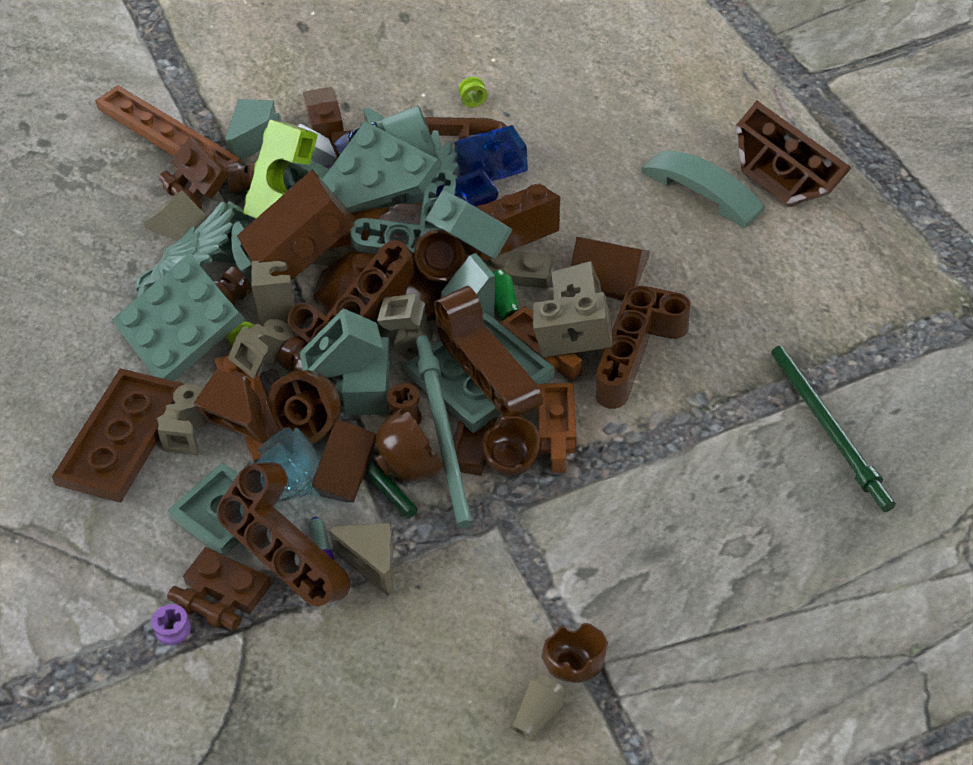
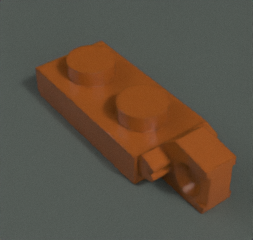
[500,306,583,381]
[538,383,576,473]

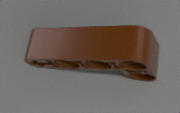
[288,240,417,343]
[596,285,691,409]
[435,286,543,417]
[217,462,350,606]

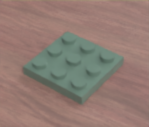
[112,253,245,381]
[404,311,555,433]

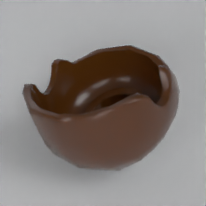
[413,229,466,282]
[482,416,540,476]
[541,623,608,683]

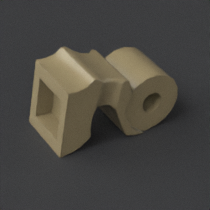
[377,294,433,360]
[228,319,293,379]
[157,383,208,455]

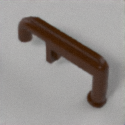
[425,117,510,148]

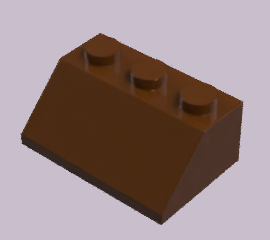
[237,169,357,280]
[462,183,560,262]

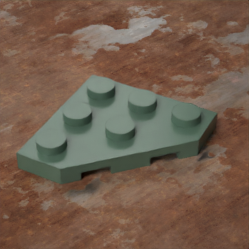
[322,121,442,211]

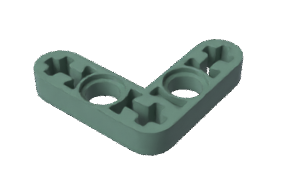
[350,168,456,254]

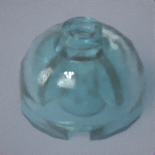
[247,427,319,502]

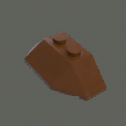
[736,100,852,207]
[313,251,447,324]

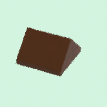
[570,237,650,300]

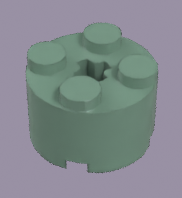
[376,105,442,164]

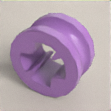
[151,604,191,645]

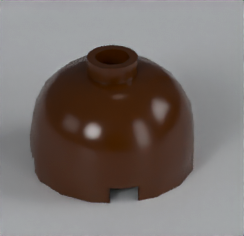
[264,370,341,446]
[374,407,444,484]

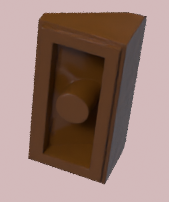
[312,420,377,503]

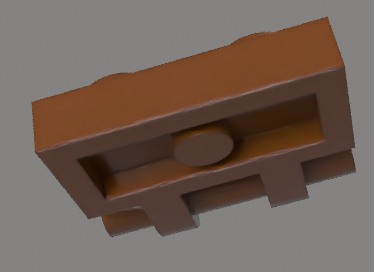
[159,138,230,210]
[167,547,271,631]

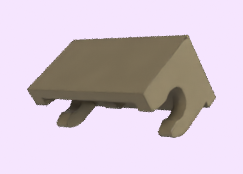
[252,260,295,326]

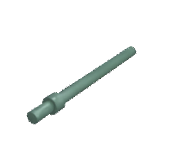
[416,335,472,528]

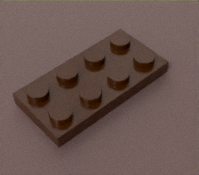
[52,368,184,503]

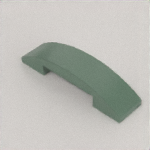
[641,151,764,228]

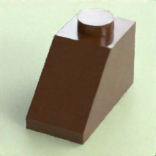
[193,369,267,444]

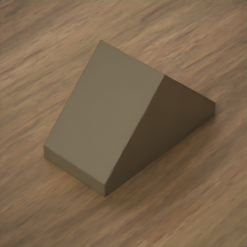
[144,191,207,241]
[329,523,393,595]

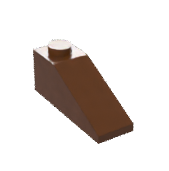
[303,87,344,145]

